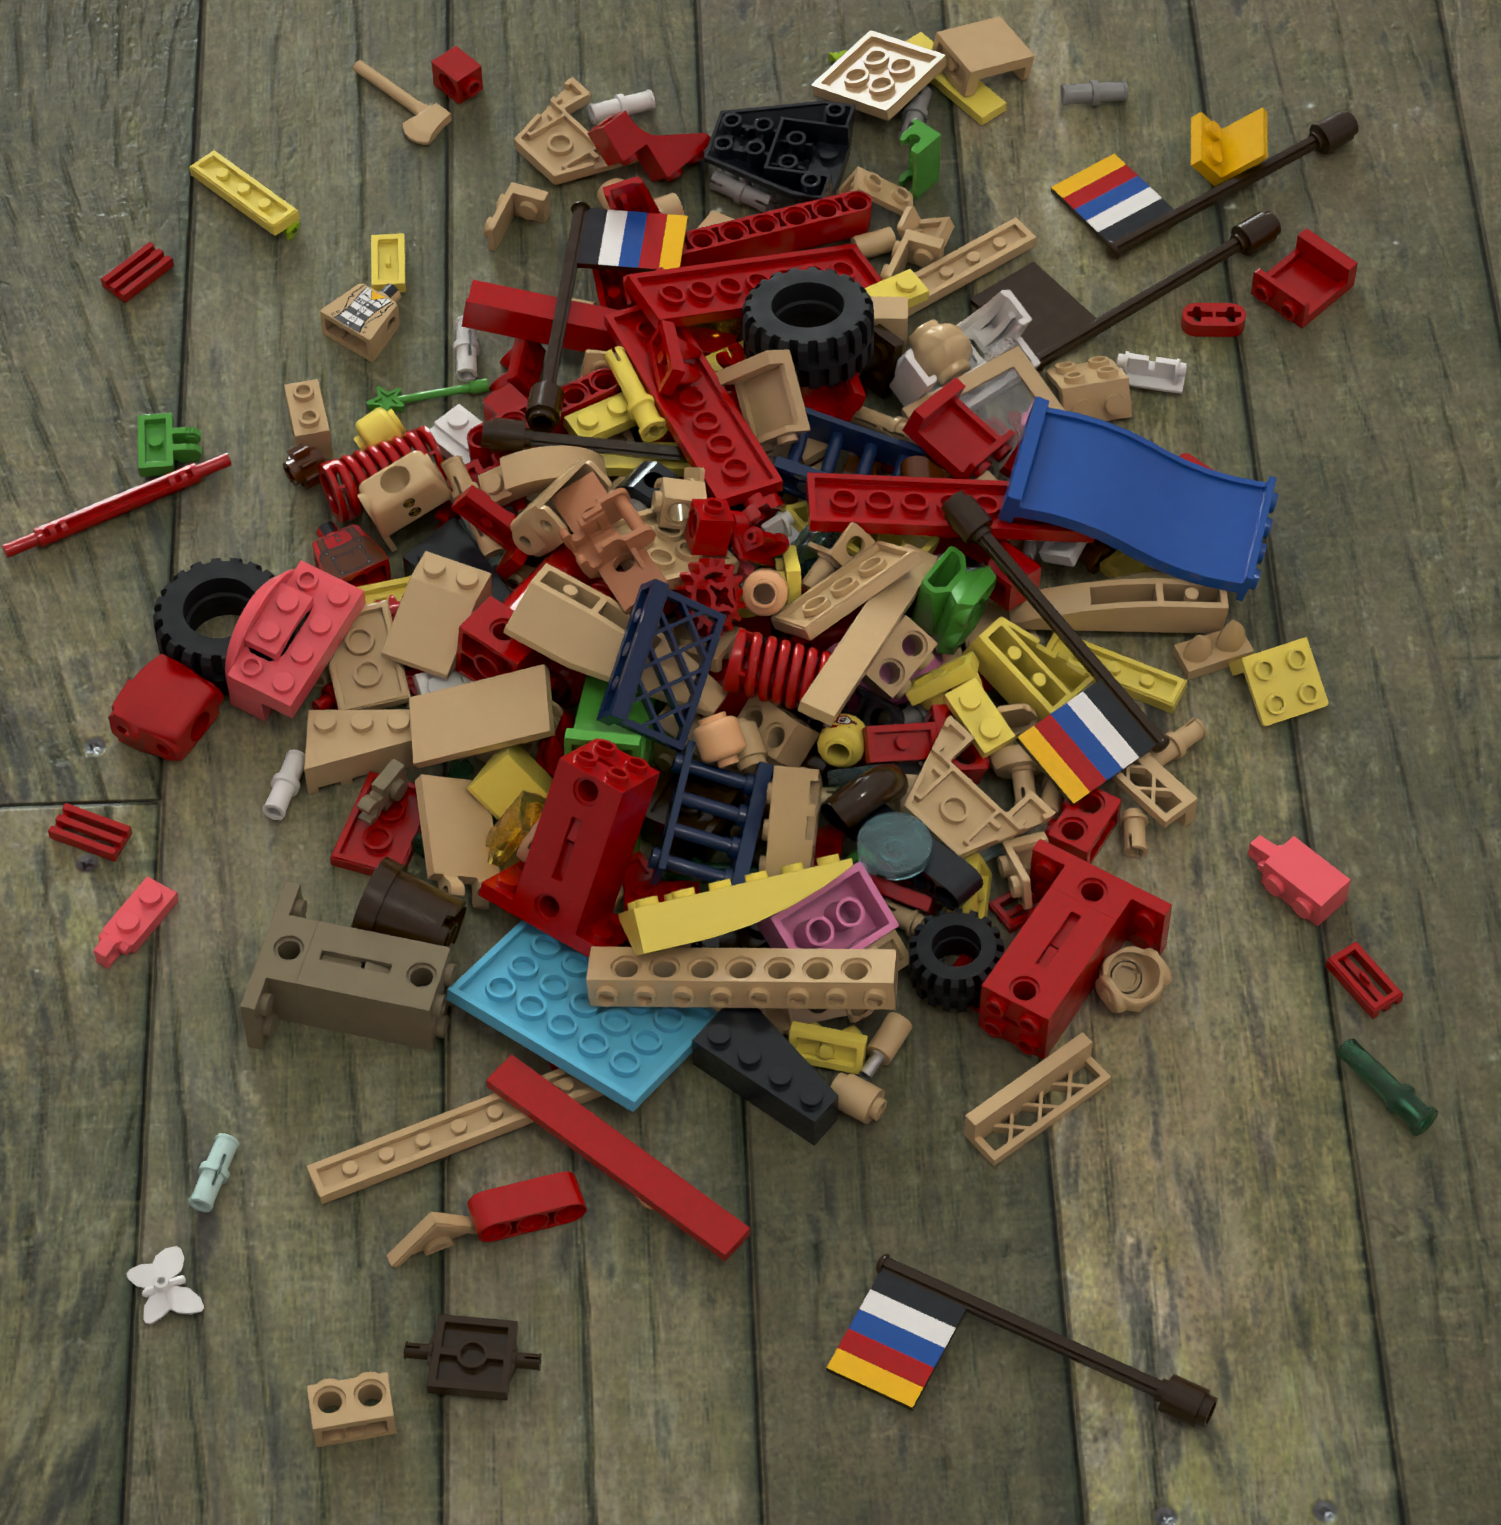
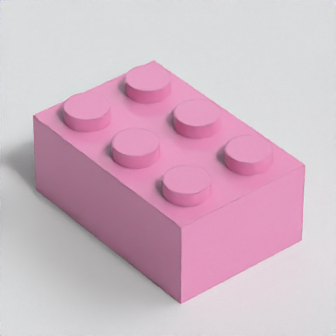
[756,861,900,949]

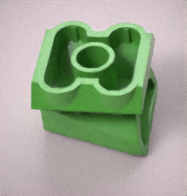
[911,546,997,655]

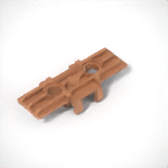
[550,471,670,614]

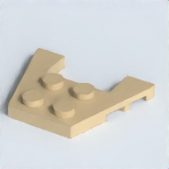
[514,77,639,185]
[901,715,1056,859]

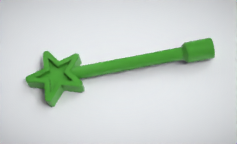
[366,378,489,412]

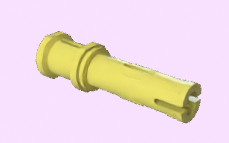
[604,346,668,442]

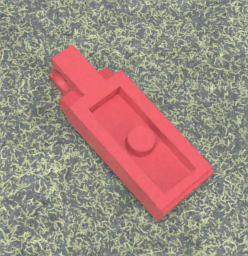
[93,876,179,969]

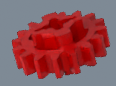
[675,558,746,636]

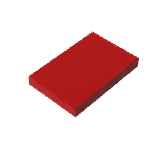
[330,771,422,876]

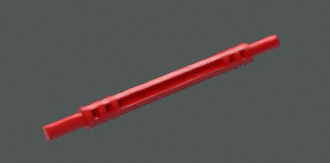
[2,453,232,558]

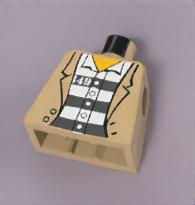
[320,284,401,362]

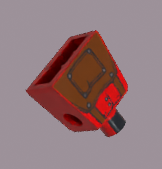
[312,521,392,587]

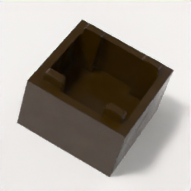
[640,765,740,866]

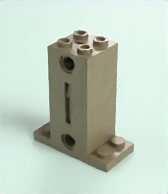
[240,881,457,1051]

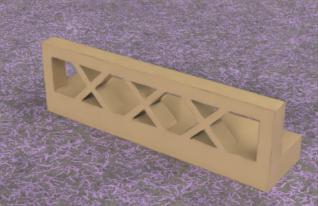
[1112,753,1198,828]
[964,1032,1111,1166]

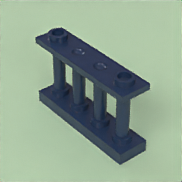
[774,407,926,501]
[647,740,774,886]

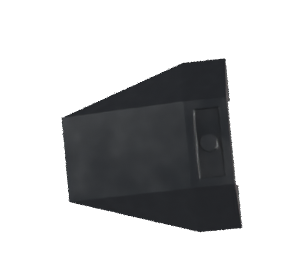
[704,101,856,201]

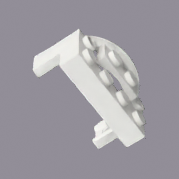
[889,290,1041,412]

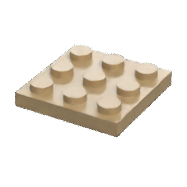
[811,30,948,121]
[612,503,740,590]

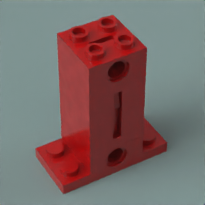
[478,738,660,957]
[978,839,1172,1060]

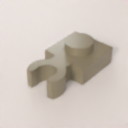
[357,759,408,826]

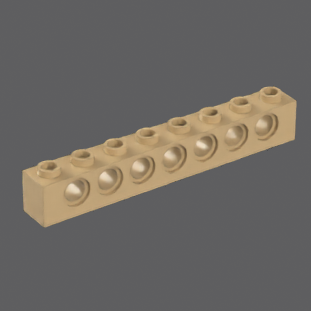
[586,946,898,1010]

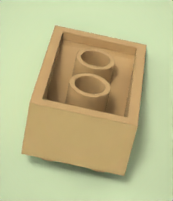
[381,551,492,680]

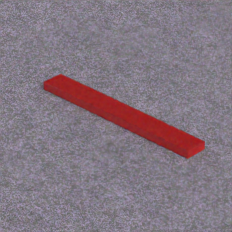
[486,1054,750,1261]

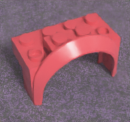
[225,560,366,721]

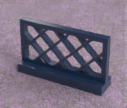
[596,579,727,752]

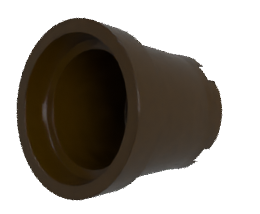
[351,857,467,947]

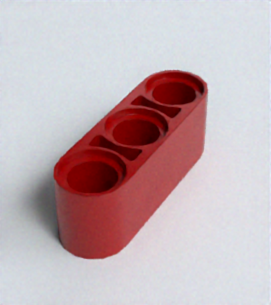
[467,1171,587,1242]

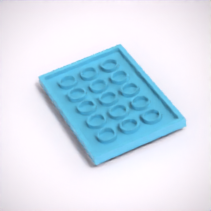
[447,920,718,1112]

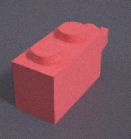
[1248,835,1351,927]

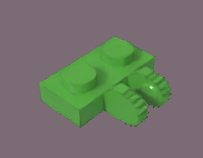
[138,413,202,477]

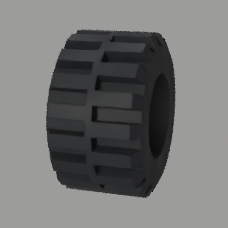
[909,908,1004,1013]

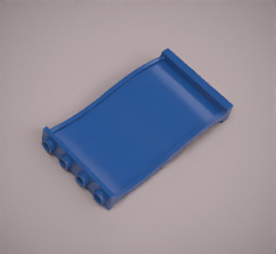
[998,396,1279,602]

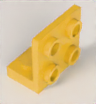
[1191,108,1268,187]

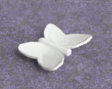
[127,1246,204,1324]

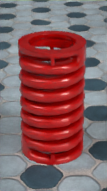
[318,425,447,523]
[722,627,842,722]

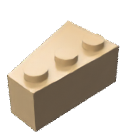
[304,709,415,795]

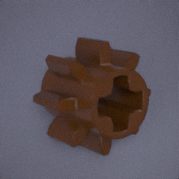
[283,444,325,489]

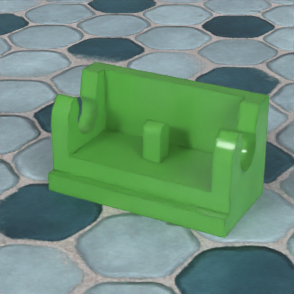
[899,119,941,200]

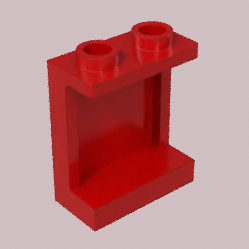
[1251,228,1358,329]
[902,377,1016,479]

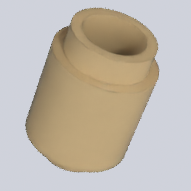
[732,718,768,776]
[830,1072,887,1124]

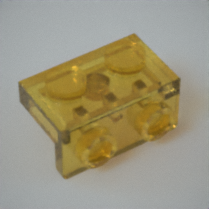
[486,790,546,867]

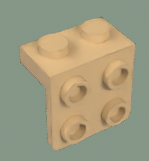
[1047,356,1132,421]

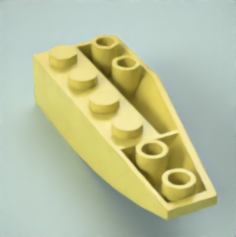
[618,854,853,956]

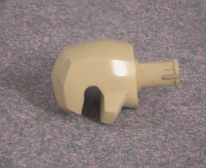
[989,703,1043,805]

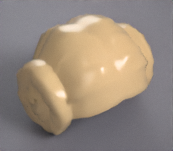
[907,320,973,387]
[1095,946,1172,1013]

